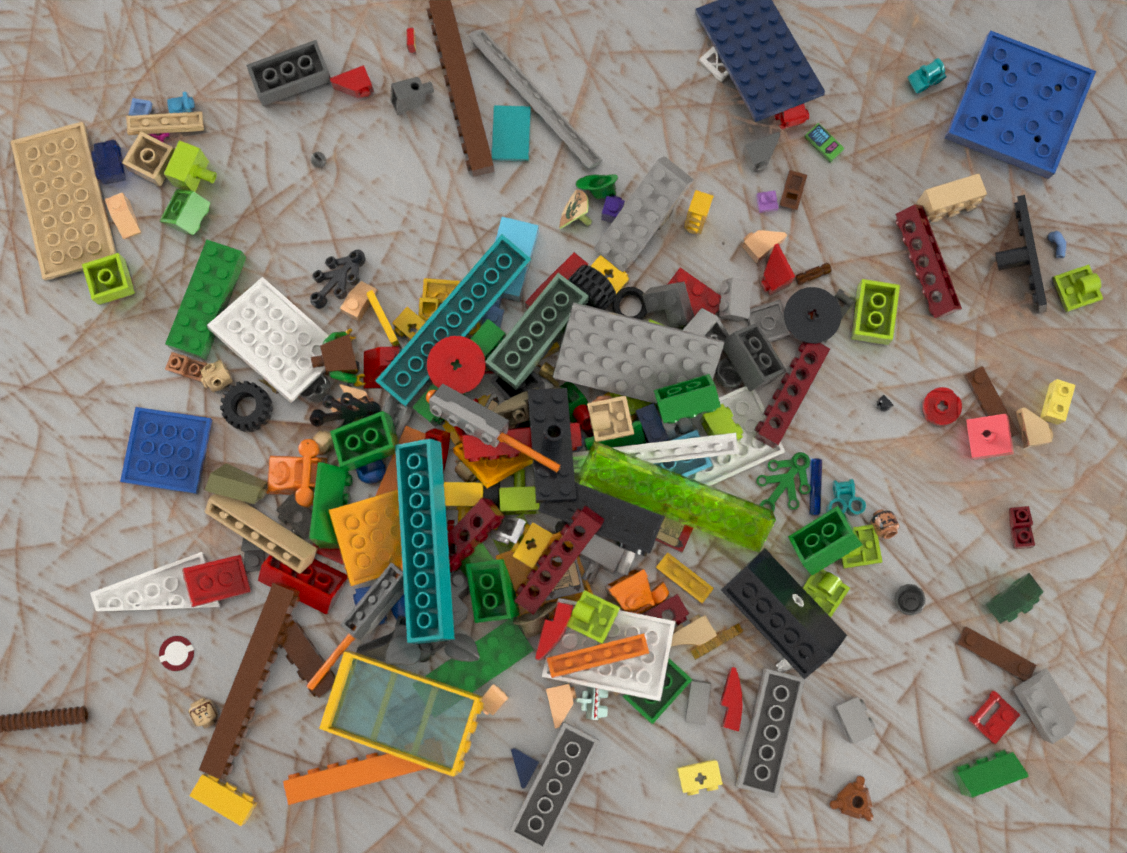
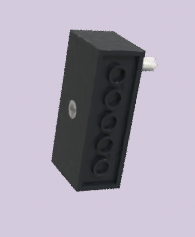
[538,482,664,575]
[721,548,847,679]

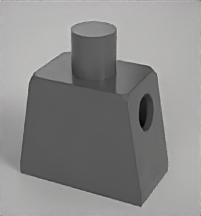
[390,77,434,115]

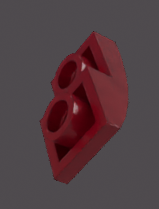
[1009,506,1035,549]

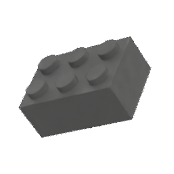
[723,323,787,392]

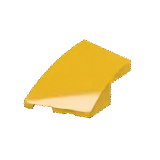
[418,278,461,321]

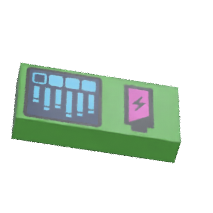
[805,123,845,163]

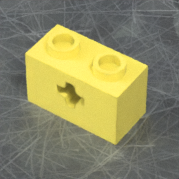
[1040,379,1076,425]
[677,759,722,795]

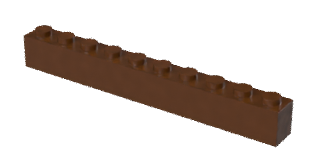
[426,0,495,177]
[199,582,300,779]

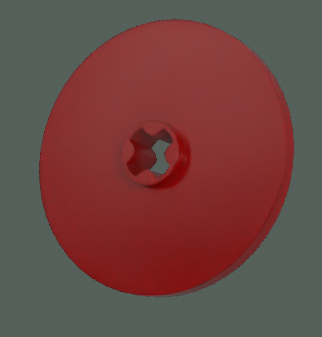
[427,336,486,394]

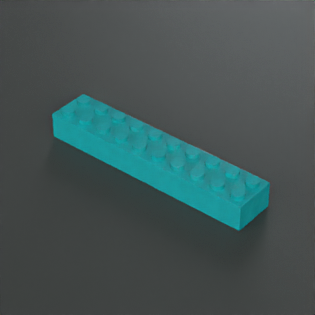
[376,234,531,407]
[395,439,455,644]

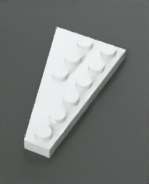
[90,552,221,612]

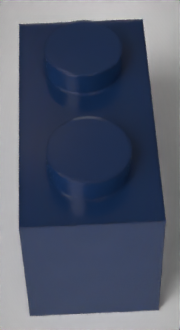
[635,403,669,443]

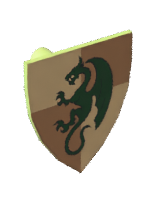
[559,189,592,229]

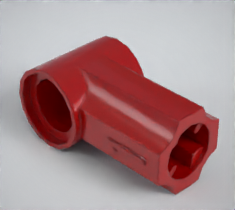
[573,404,594,438]

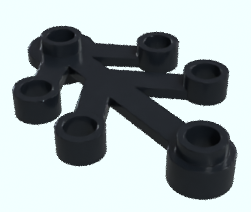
[310,249,366,309]
[309,392,381,429]

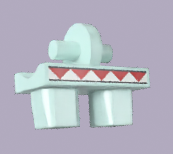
[576,686,609,720]

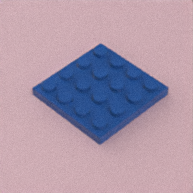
[120,407,212,494]

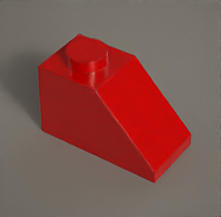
[329,65,374,98]

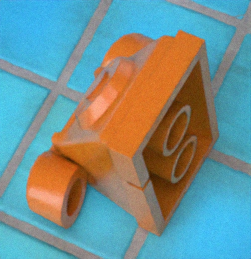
[267,439,328,507]
[604,568,669,614]

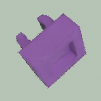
[756,191,778,213]

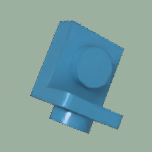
[167,91,195,113]

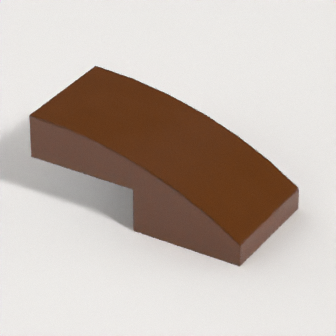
[779,170,807,210]

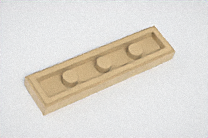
[126,111,204,135]

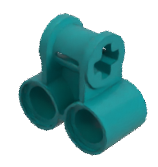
[907,58,947,94]
[826,479,866,516]

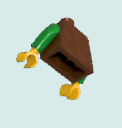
[311,329,365,387]

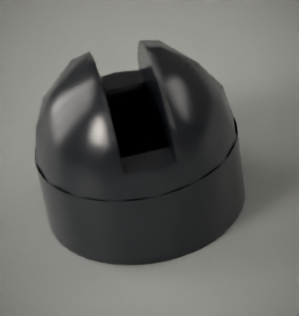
[877,395,894,412]

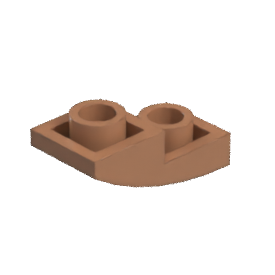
[165,352,207,382]

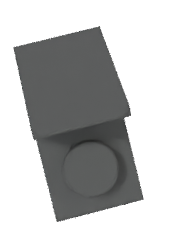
[241,538,265,572]

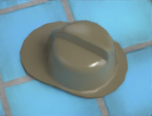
[513,602,557,638]

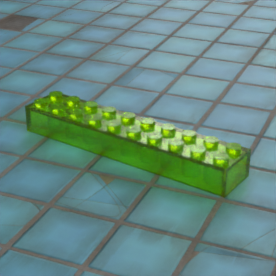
[578,441,776,553]

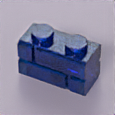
[92,140,126,185]

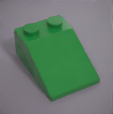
[466,559,520,623]

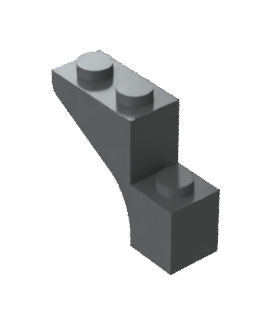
[356,616,415,665]

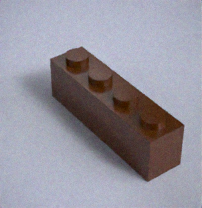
[278,619,336,698]

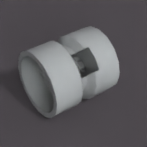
[660,417,693,441]

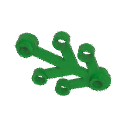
[756,452,811,515]

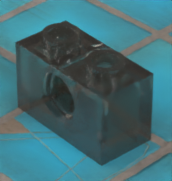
[276,493,312,539]

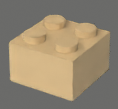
[122,131,175,187]

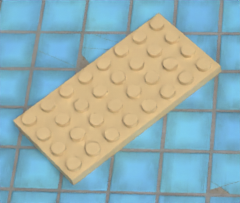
[10,121,116,281]

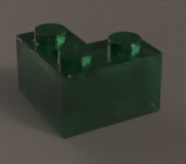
[986,573,1044,624]

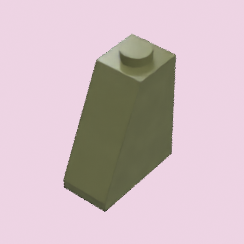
[205,463,268,504]

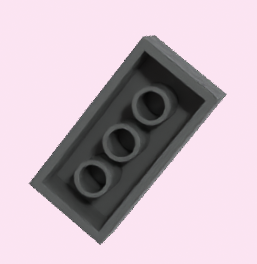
[246,40,331,106]

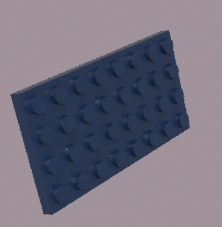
[695,0,825,122]

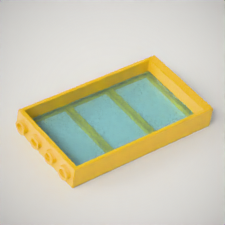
[319,651,484,777]

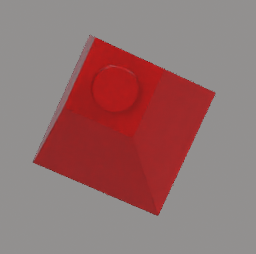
[761,243,795,296]
[363,346,401,389]

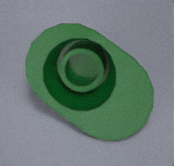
[575,174,618,199]

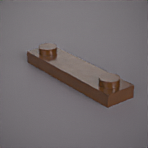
[964,366,1019,438]
[956,626,1037,682]

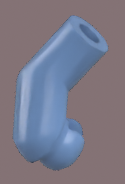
[1048,231,1067,258]

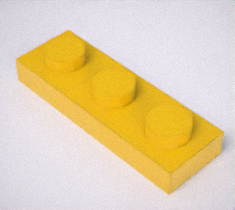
[656,552,714,604]

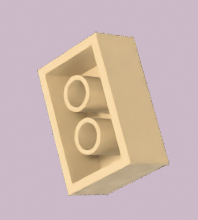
[917,173,987,222]

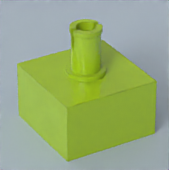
[164,140,217,192]
[500,469,540,515]

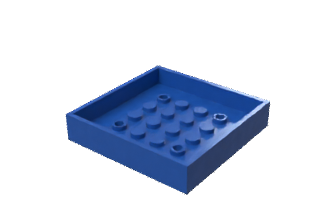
[944,30,1096,179]

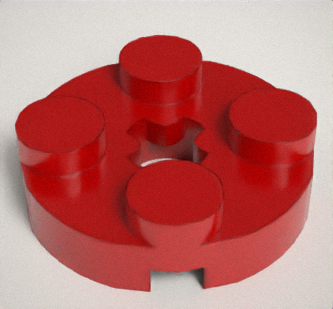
[922,387,962,426]

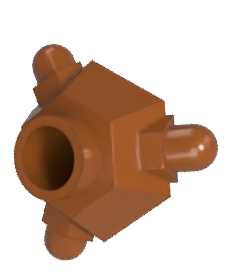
[830,776,874,821]

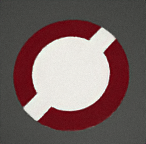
[159,636,194,671]

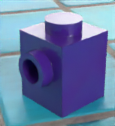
[601,195,625,223]

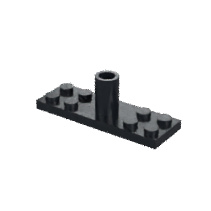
[995,195,1047,313]
[527,388,576,503]

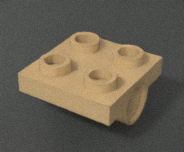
[587,396,634,443]

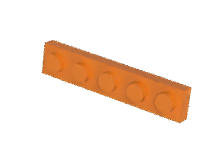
[547,634,649,678]

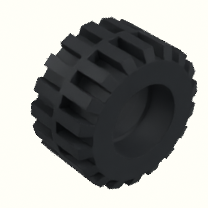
[568,265,616,310]
[220,381,273,432]

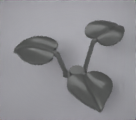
[386,633,480,666]

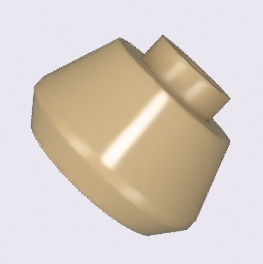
[313,431,334,455]

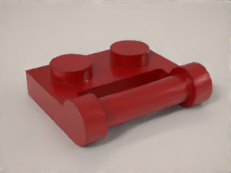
[967,690,1021,744]

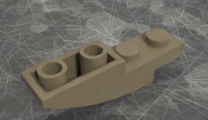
[491,386,560,426]

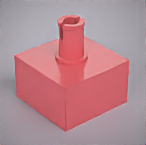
[966,414,1014,460]

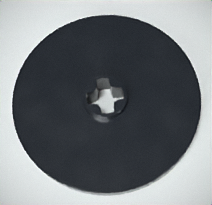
[784,287,842,344]

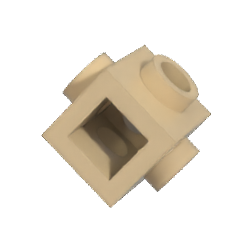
[201,359,233,393]

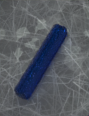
[810,458,822,515]

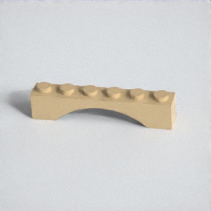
[613,614,717,696]

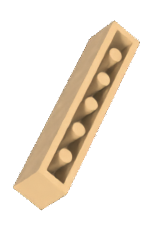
[205,494,318,573]

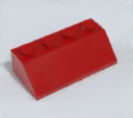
[258,555,348,615]

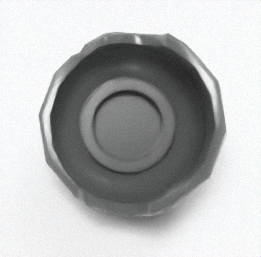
[715,358,743,388]
[301,375,331,403]
[895,584,926,616]

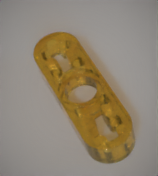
[690,623,744,660]

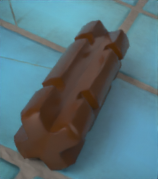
[795,263,832,285]

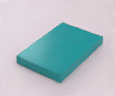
[492,105,531,161]

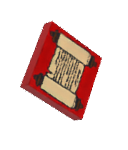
[656,501,698,553]

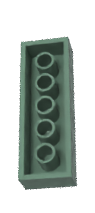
[485,273,589,390]

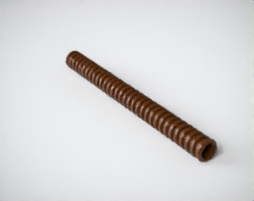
[0,706,88,733]

